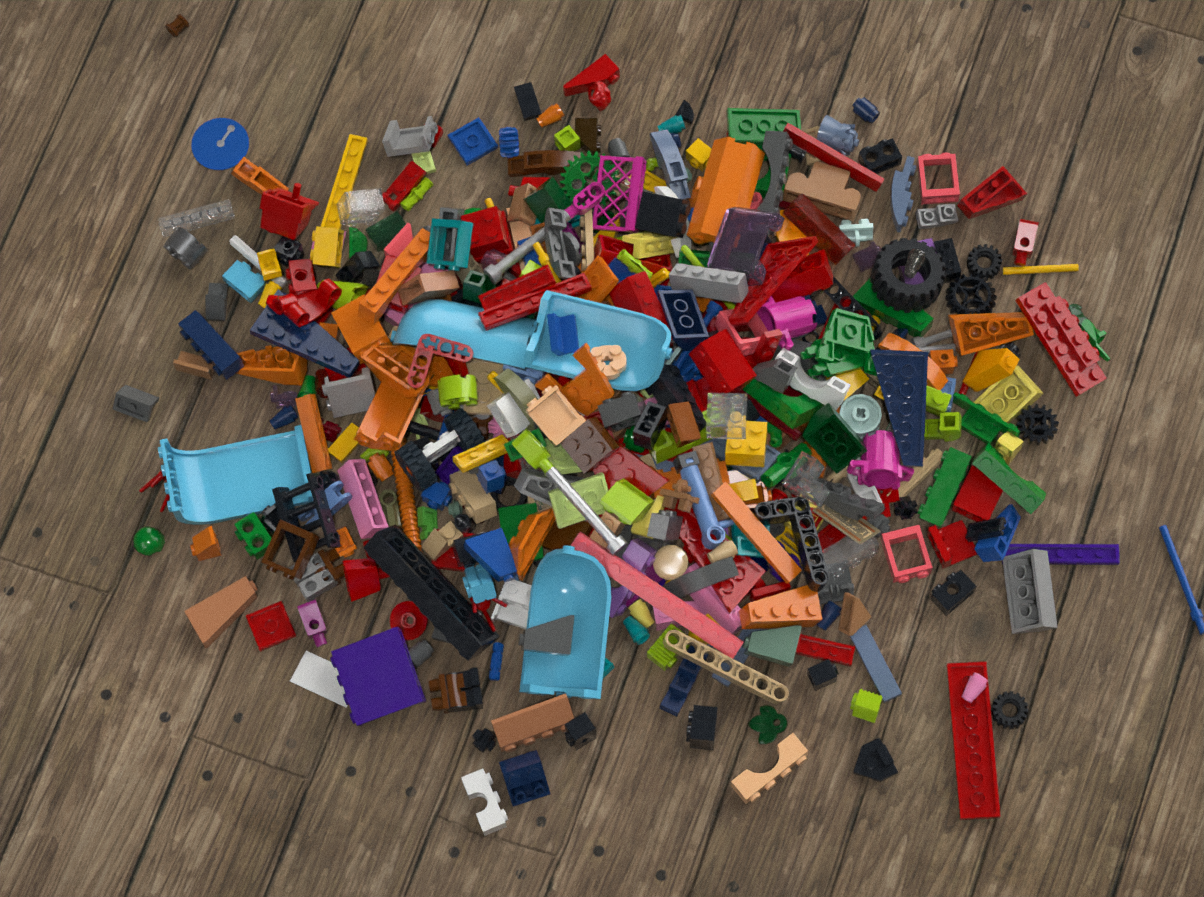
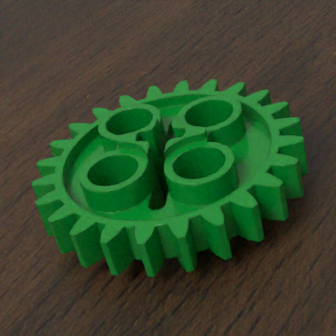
[560,151,620,211]

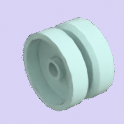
[839,394,882,441]

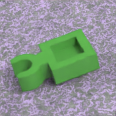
[417,506,438,540]

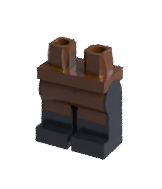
[428,667,483,714]

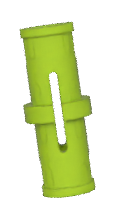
[400,177,433,212]
[617,249,653,279]

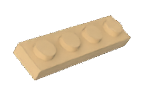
[579,209,594,271]

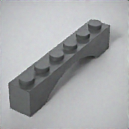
[746,131,793,242]

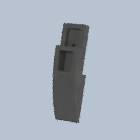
[808,478,884,521]

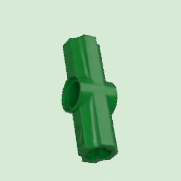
[761,442,812,489]

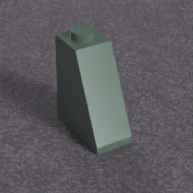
[742,625,802,667]

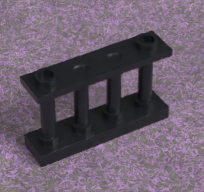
[272,473,341,562]

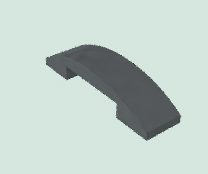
[544,208,576,279]
[663,556,739,599]

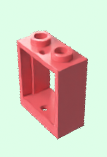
[917,152,960,205]
[714,309,768,356]
[881,525,932,583]

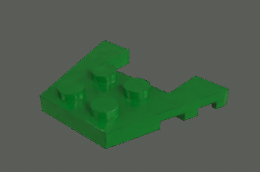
[815,308,877,376]

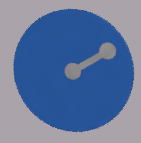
[191,118,249,170]

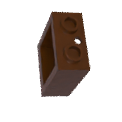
[261,520,320,580]

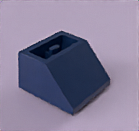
[499,750,551,806]

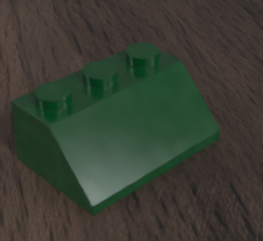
[802,403,867,474]

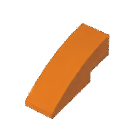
[231,157,289,195]

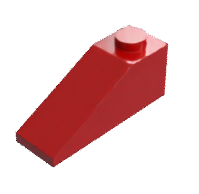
[563,54,620,96]

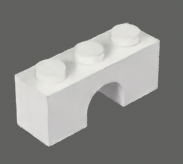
[461,769,508,836]

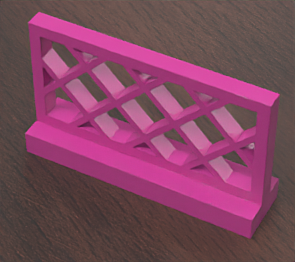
[593,155,647,234]

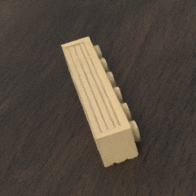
[887,448,943,507]

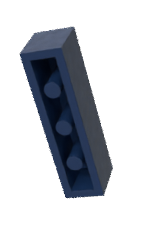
[178,310,244,380]

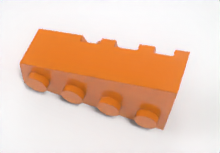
[948,312,1034,356]
[739,585,822,629]

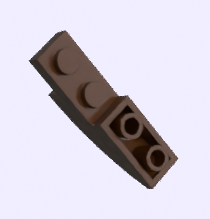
[508,150,584,177]

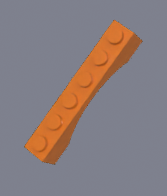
[358,228,430,326]

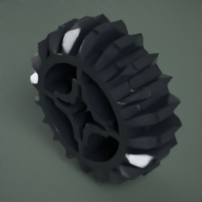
[945,273,997,314]

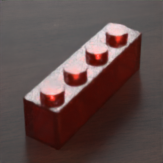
[783,193,856,265]

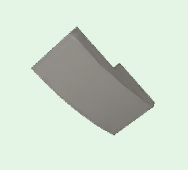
[915,204,958,229]

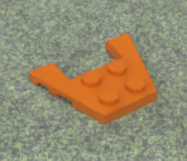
[534,343,615,416]

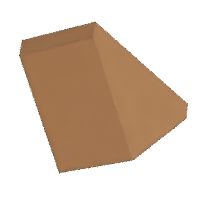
[838,592,871,636]

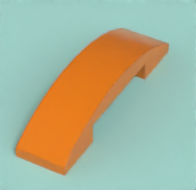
[878,333,949,391]

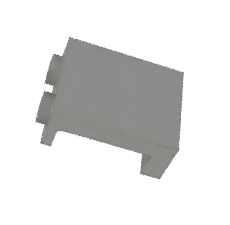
[382,116,438,157]
[322,367,376,418]

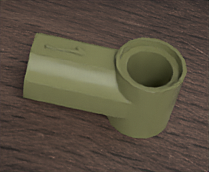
[379,489,402,528]

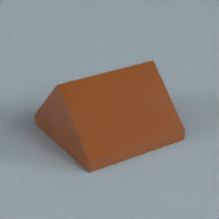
[666,401,701,448]

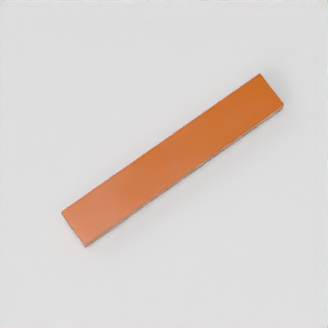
[711,481,802,584]

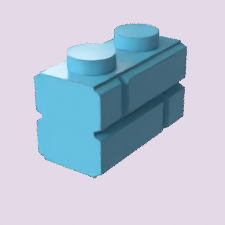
[462,564,497,604]

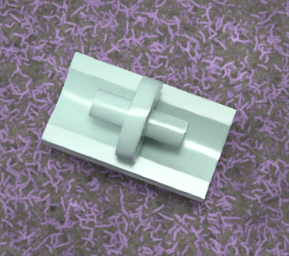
[839,219,873,247]

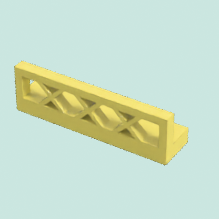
[622,231,676,259]

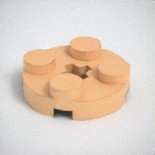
[591,345,627,380]

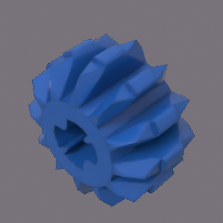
[499,127,519,158]

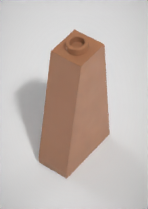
[184,576,258,648]

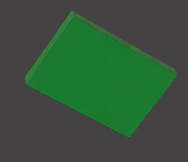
[498,503,544,561]

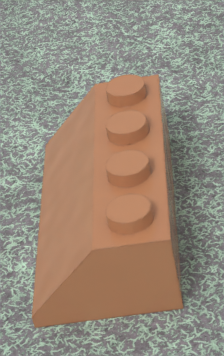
[491,693,574,753]

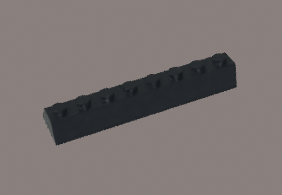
[363,524,500,661]

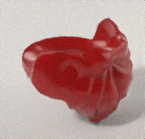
[588,81,611,112]

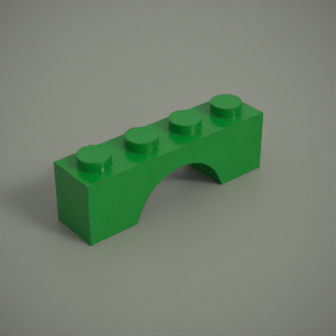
[972,443,1046,514]

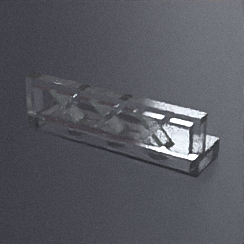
[158,199,235,238]

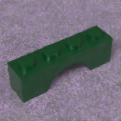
[463,270,538,319]

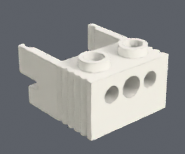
[491,579,532,629]

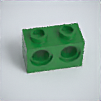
[234,512,272,560]

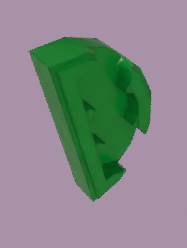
[349,227,368,259]

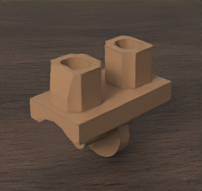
[659,479,700,513]

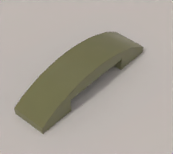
[493,368,538,431]

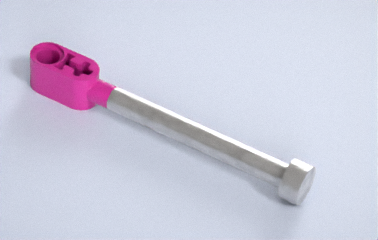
[483,182,605,285]

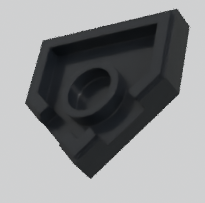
[853,737,898,782]

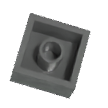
[598,391,645,433]

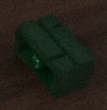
[365,211,406,252]

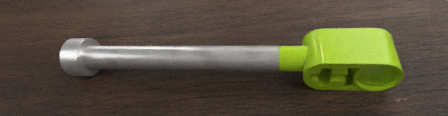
[512,429,627,556]

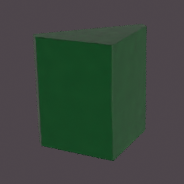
[523,177,572,223]

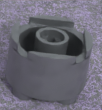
[163,226,208,270]

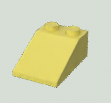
[974,365,1044,423]

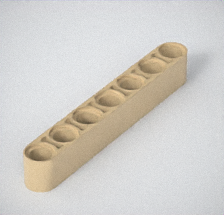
[663,630,789,705]

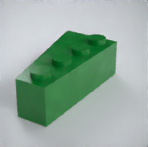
[853,278,934,337]
[917,447,972,528]

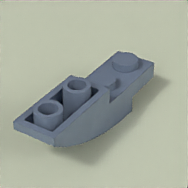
[650,130,691,200]
[890,156,917,232]

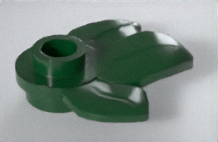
[748,705,788,745]

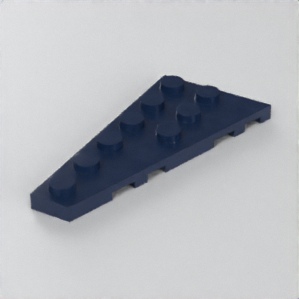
[250,289,359,378]
[870,349,928,467]

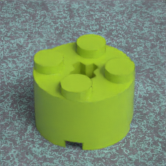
[437,375,478,410]

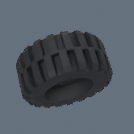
[870,238,946,313]

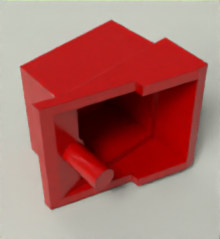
[259,183,319,240]
[461,206,515,262]

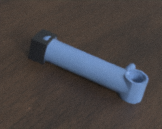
[673,451,734,549]

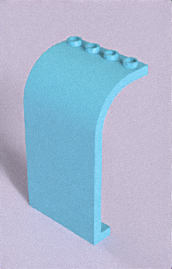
[158,425,313,525]

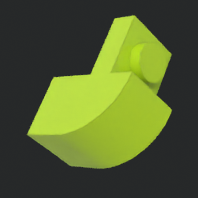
[924,412,962,442]

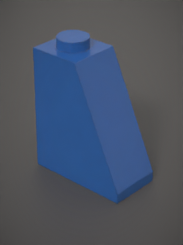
[463,528,517,582]

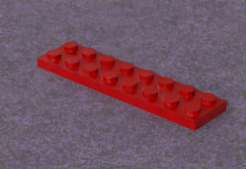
[946,662,1001,820]

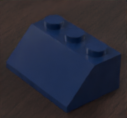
[657,289,709,350]

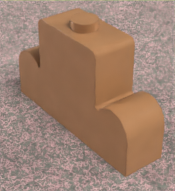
[783,162,861,221]

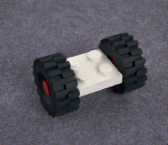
[394,408,486,492]

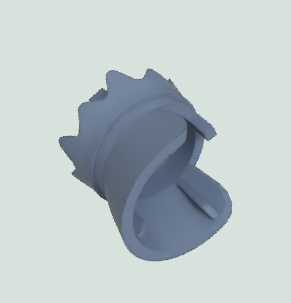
[817,115,859,156]

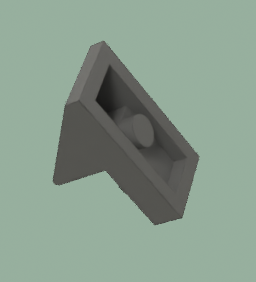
[205,283,229,321]

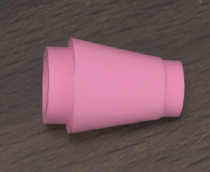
[961,672,988,703]

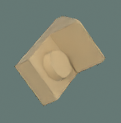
[421,521,464,561]

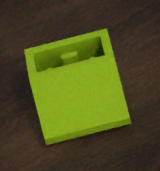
[599,478,655,525]

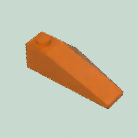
[236,345,307,386]

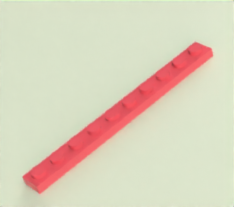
[571,531,744,659]

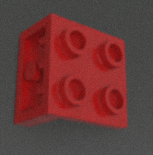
[927,520,977,569]

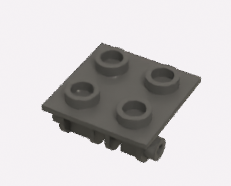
[815,562,854,604]

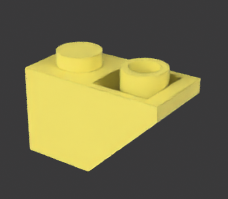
[995,431,1024,465]

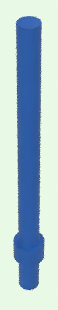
[1159,525,1204,635]

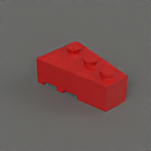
[957,166,1027,219]

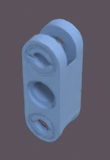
[298,481,352,532]

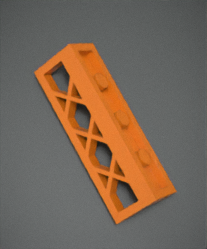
[295,394,333,473]

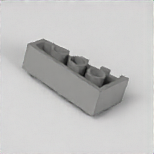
[514,468,587,521]

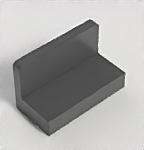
[113,385,159,422]

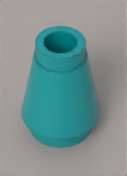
[658,115,686,133]
[623,616,650,645]

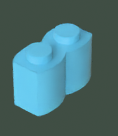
[222,260,265,303]

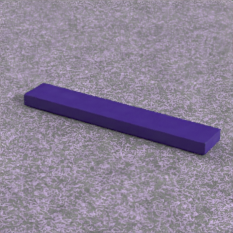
[1001,544,1120,565]

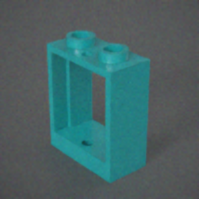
[427,218,473,271]

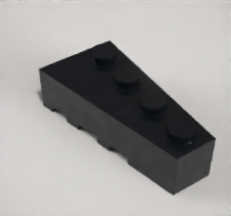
[645,364,707,433]

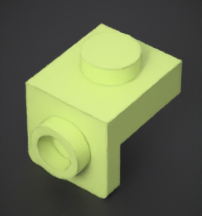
[411,151,437,175]

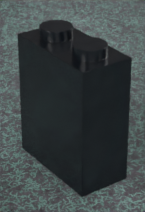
[635,191,691,238]

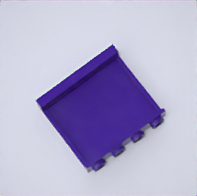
[330,627,426,727]

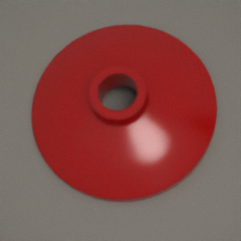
[390,601,428,640]

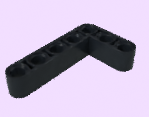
[801,276,882,340]
[753,497,829,592]

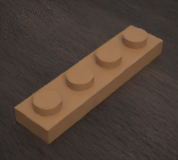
[692,442,730,521]

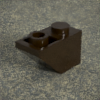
[575,118,601,156]

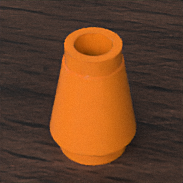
[536,103,565,128]

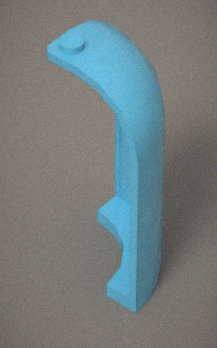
[524,290,672,391]
[390,299,539,371]
[520,546,611,699]

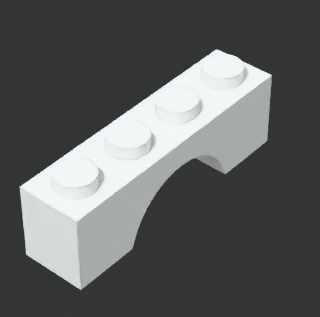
[775,348,850,410]

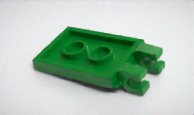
[800,339,864,378]

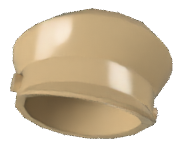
[653,545,688,580]

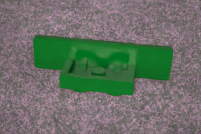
[953,392,1020,445]

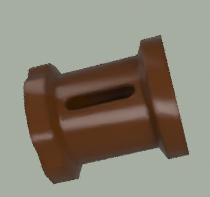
[165,14,190,38]

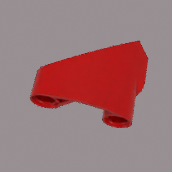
[266,278,342,327]

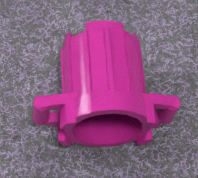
[757,296,817,351]
[847,430,914,489]

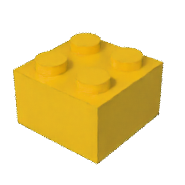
[310,226,344,268]
[725,420,768,467]

